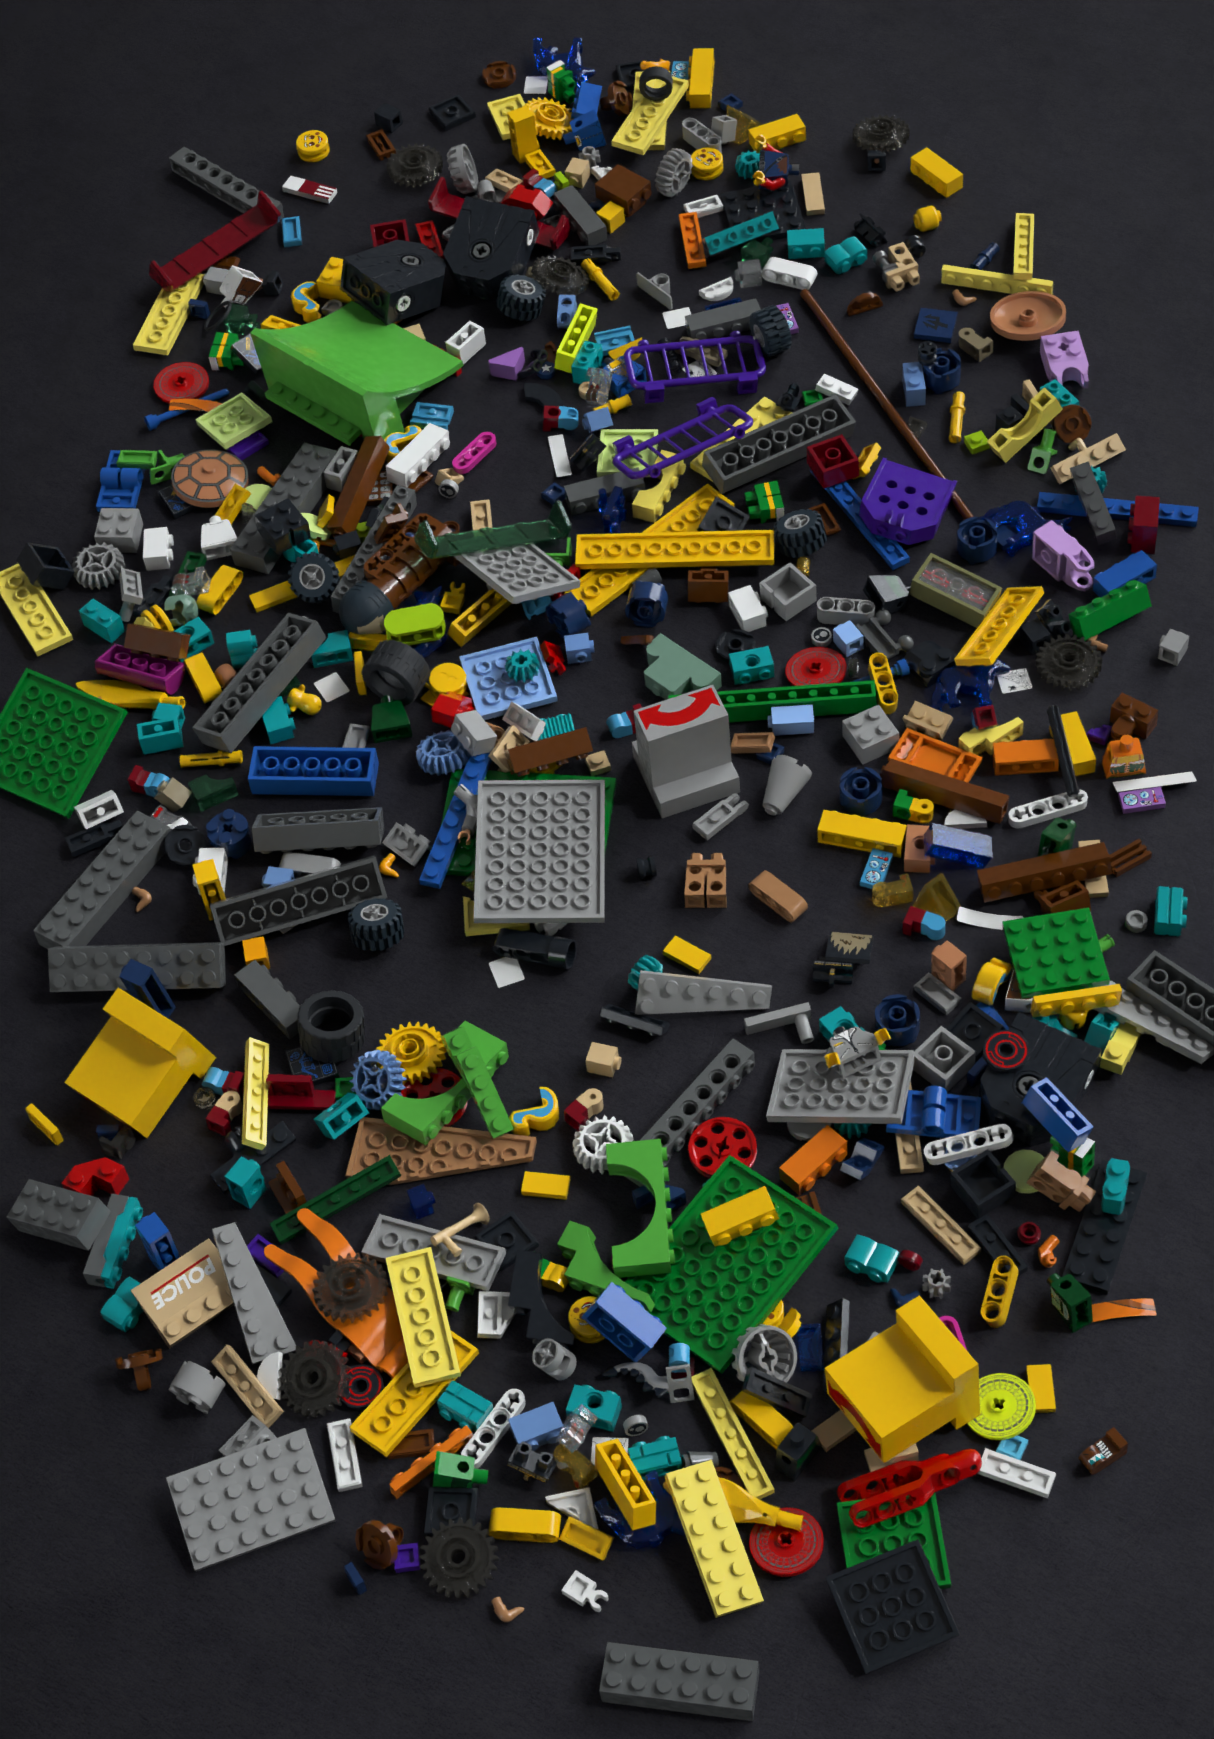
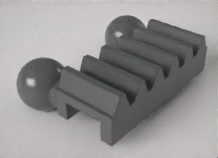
[855,610,914,659]

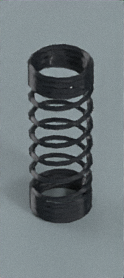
[657,338,683,376]

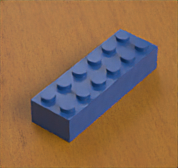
[248,746,379,796]

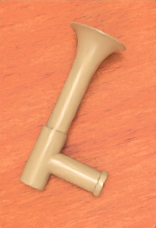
[430,1203,490,1257]

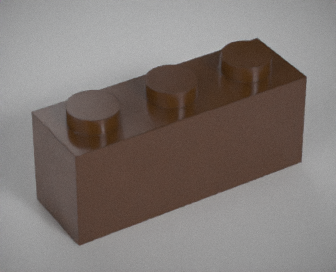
[124,624,190,662]

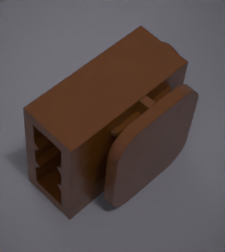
[595,164,652,217]

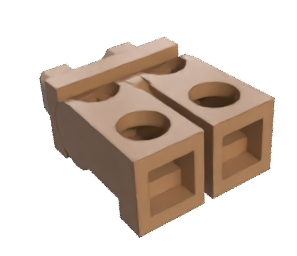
[684,853,727,908]
[1026,1151,1096,1212]

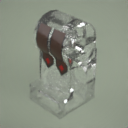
[585,368,613,405]
[171,566,211,595]
[557,1404,598,1453]

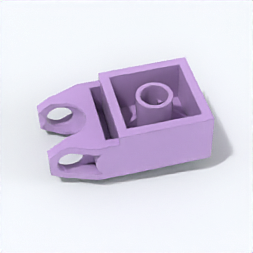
[1040,331,1089,388]
[1032,520,1094,591]

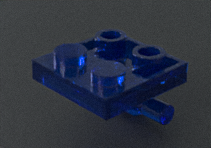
[597,486,627,534]

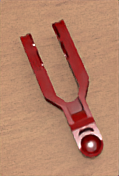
[837,1449,982,1528]

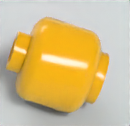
[913,206,942,232]

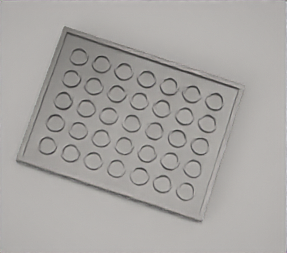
[474,780,605,923]

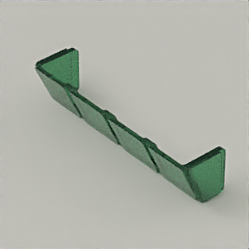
[414,500,572,559]

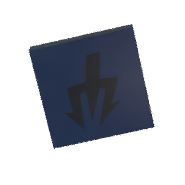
[914,308,958,343]

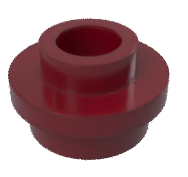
[1017,1222,1041,1245]

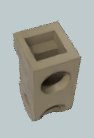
[959,328,993,362]

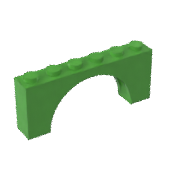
[381,1021,509,1145]
[606,1139,675,1278]

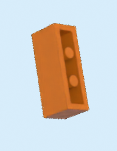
[992,739,1059,776]
[779,1125,847,1196]

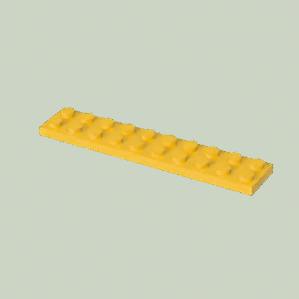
[564,484,735,617]
[575,530,774,569]

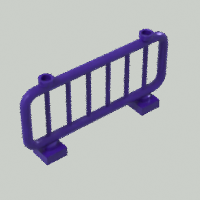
[624,331,766,404]
[612,397,753,479]

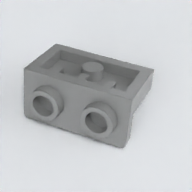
[382,822,432,867]
[219,1415,277,1457]

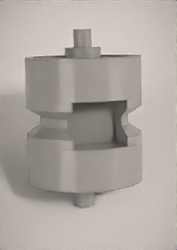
[532,1339,577,1380]

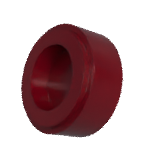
[898,1250,923,1271]

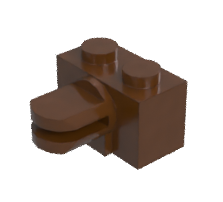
[688,566,728,603]
[1110,692,1158,740]

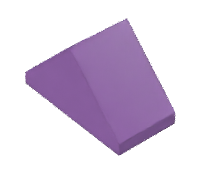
[488,347,525,380]

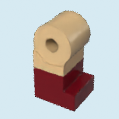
[564,1088,604,1132]
[205,1091,243,1136]

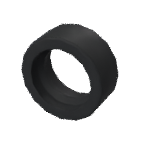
[639,66,673,101]

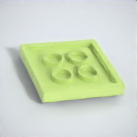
[195,392,272,449]
[597,429,659,477]

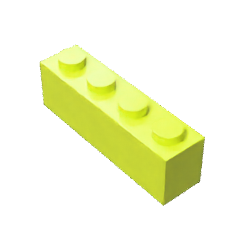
[554,303,598,374]

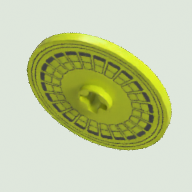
[967,1373,1036,1440]

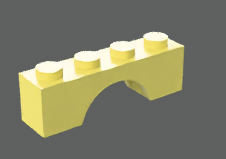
[987,387,1063,463]
[632,450,686,523]

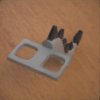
[602,1362,694,1403]

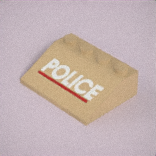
[131,1238,234,1349]

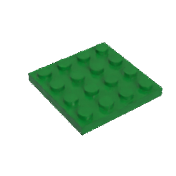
[1002,908,1110,999]
[837,1493,951,1589]

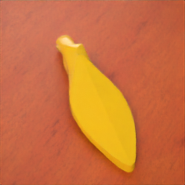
[76,680,185,710]
[663,1477,804,1531]

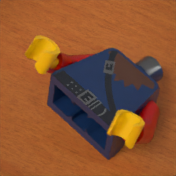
[752,134,799,191]

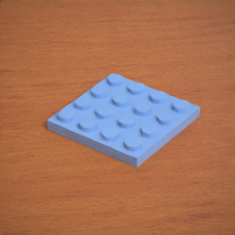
[459,637,558,720]

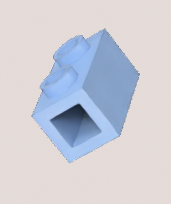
[767,705,814,736]

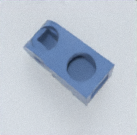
[557,295,577,329]

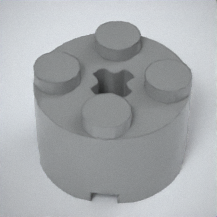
[169,1361,225,1414]

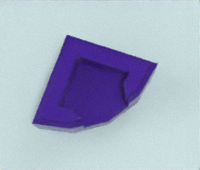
[1086,725,1111,746]

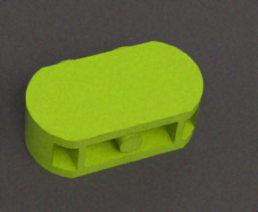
[384,603,446,646]

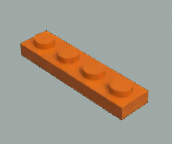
[679,212,706,269]
[389,1425,473,1499]

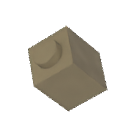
[154,777,192,813]

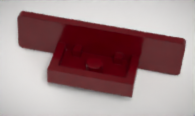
[266,1074,336,1110]

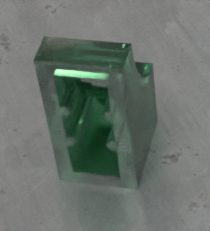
[188,774,238,812]

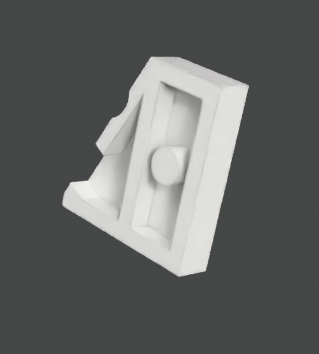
[477,1291,515,1339]

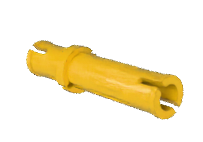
[581,258,620,301]
[949,392,965,443]
[180,750,243,768]

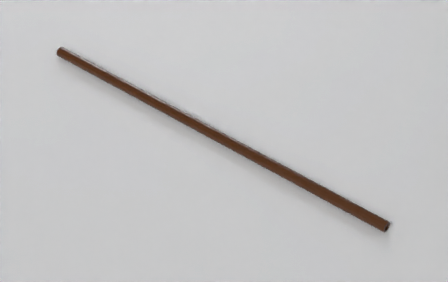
[800,289,974,520]

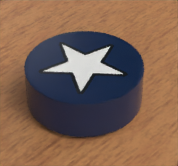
[537,361,556,379]

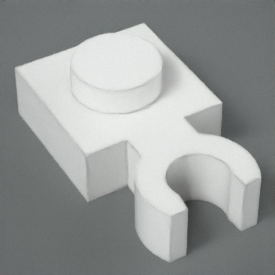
[562,1570,609,1612]

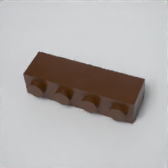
[504,727,593,777]

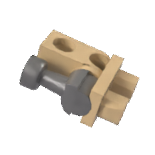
[872,242,920,292]

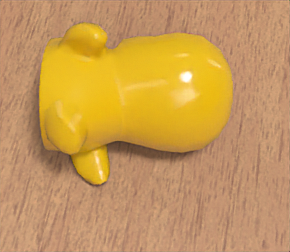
[287,684,322,715]

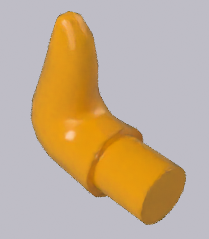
[379,853,399,878]

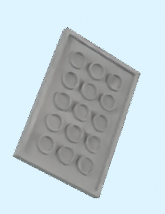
[448,530,580,604]
[766,1049,915,1124]
[166,1428,336,1572]

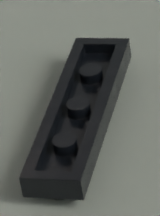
[823,1298,850,1394]

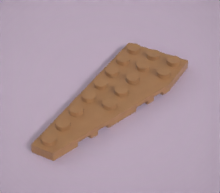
[346,1117,537,1185]

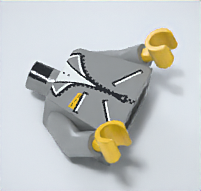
[824,1026,891,1078]

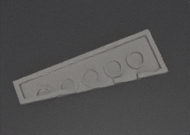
[635,970,772,1015]
[1092,981,1214,1064]
[212,1222,297,1365]

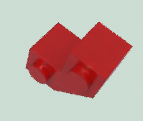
[500,184,553,221]
[431,691,474,728]
[61,1157,129,1196]

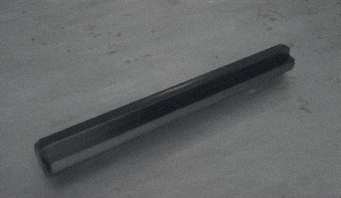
[1047,705,1080,797]

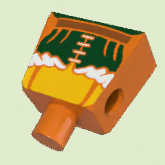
[1102,735,1146,779]

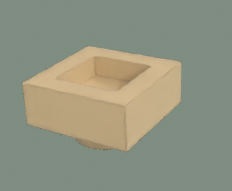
[585,750,611,776]

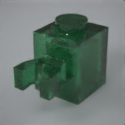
[741,237,773,272]
[223,304,260,334]

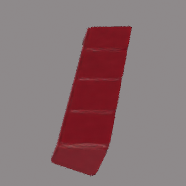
[428,176,570,250]
[149,190,281,293]

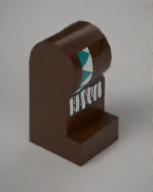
[1079,1427,1128,1474]

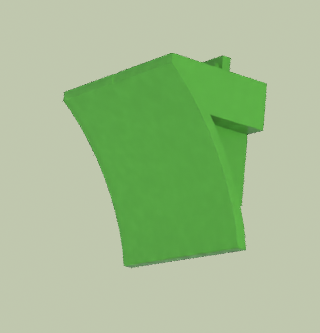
[250,301,464,446]

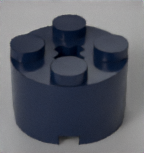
[922,348,961,394]
[957,517,997,565]
[625,581,668,628]
[546,592,591,640]
[840,767,882,817]
[206,809,252,859]
[875,994,920,1046]

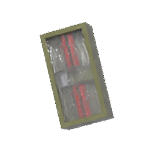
[909,553,1002,628]

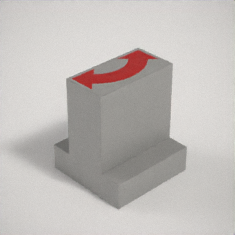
[632,685,740,818]

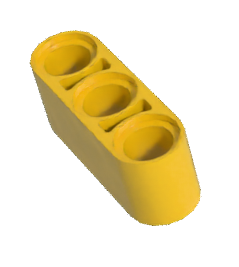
[196,565,243,615]
[183,652,222,704]
[868,653,898,714]
[981,1256,1018,1328]
[730,1391,793,1449]
[488,1508,561,1543]

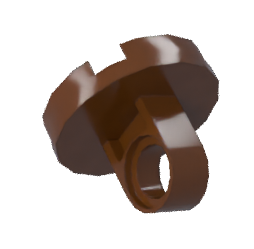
[600,81,633,117]
[115,1349,163,1391]
[355,1520,404,1570]

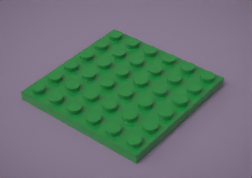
[0,668,128,819]

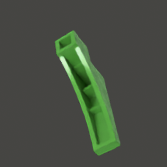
[440,1026,514,1139]
[557,1221,655,1312]

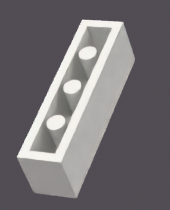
[386,423,450,487]

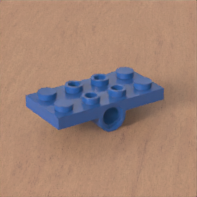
[96,450,145,512]
[886,1086,981,1141]

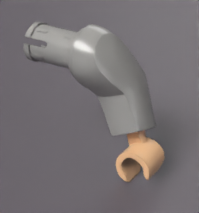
[454,784,478,845]

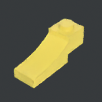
[958,717,1024,755]
[1100,1022,1141,1075]

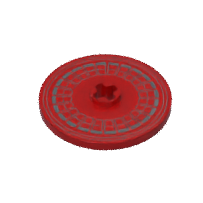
[154,362,209,404]
[785,647,847,686]
[749,1508,824,1577]

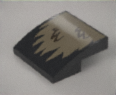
[825,931,874,964]

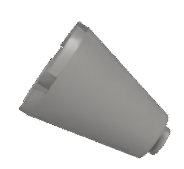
[763,755,812,816]

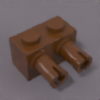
[1034,880,1091,915]

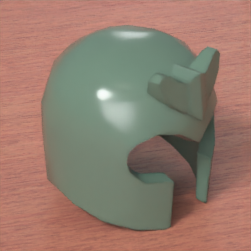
[164,594,198,627]

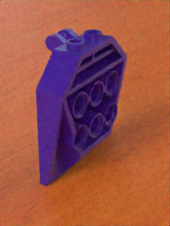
[859,457,957,545]

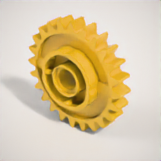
[524,97,573,140]
[376,1022,447,1085]

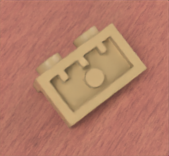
[902,701,953,740]
[488,725,530,773]

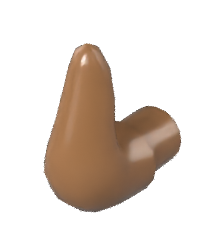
[952,289,977,306]
[1086,634,1108,652]
[132,887,152,912]
[491,1597,525,1622]

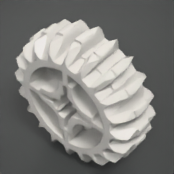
[573,1115,633,1174]

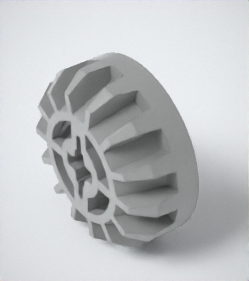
[447,144,479,194]
[732,1324,797,1383]

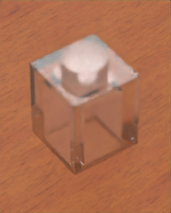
[734,259,762,288]

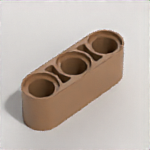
[748,870,808,923]

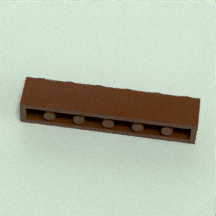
[977,842,1112,903]

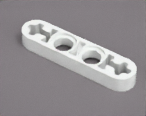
[1008,789,1088,828]
[924,1124,1013,1165]
[461,1389,526,1469]

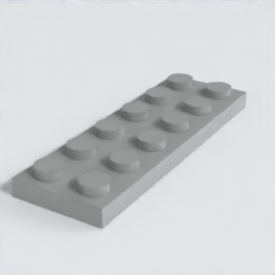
[361,1214,506,1292]

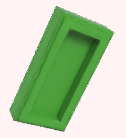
[116,450,158,469]

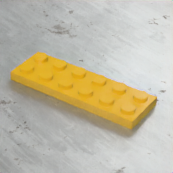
[954,586,1044,667]
[349,1330,479,1457]

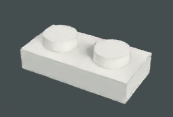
[815,374,858,405]

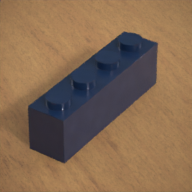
[119,959,176,1019]

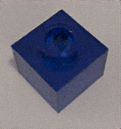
[407,1184,436,1220]

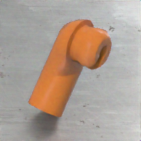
[257,466,281,486]
[1038,1235,1060,1268]

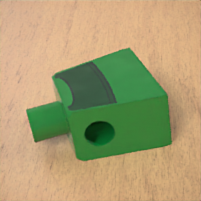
[433,1451,488,1488]

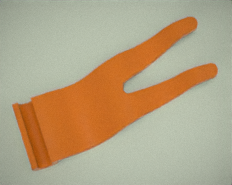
[264,1208,408,1380]

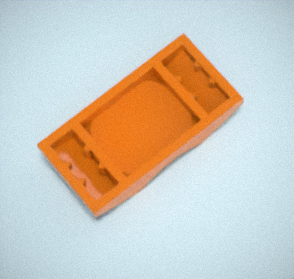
[888,728,982,783]

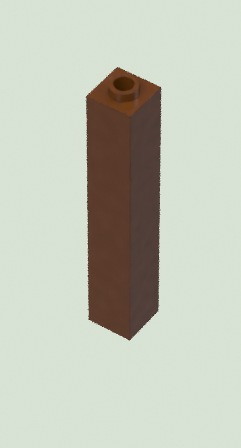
[326,435,390,537]
[880,759,1010,824]

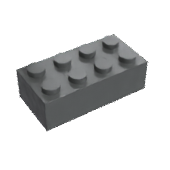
[7,1179,111,1251]

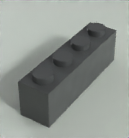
[553,185,608,246]
[685,298,761,340]
[1070,461,1117,545]
[564,467,645,515]
[234,960,302,1040]

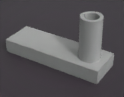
[119,568,143,622]
[744,1002,814,1044]

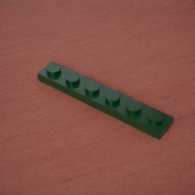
[270,1155,401,1245]

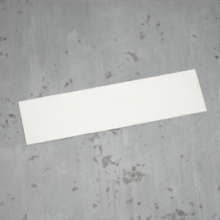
[1112,772,1197,792]

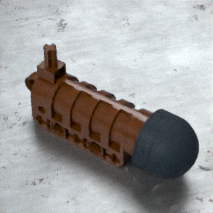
[339,513,464,635]

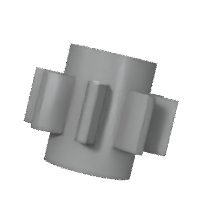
[578,146,601,168]
[922,1268,951,1299]

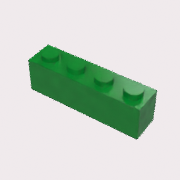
[1068,580,1152,641]

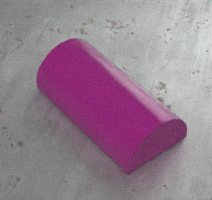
[95,644,185,695]

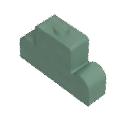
[644,633,722,700]

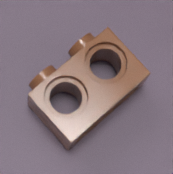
[931,940,967,991]

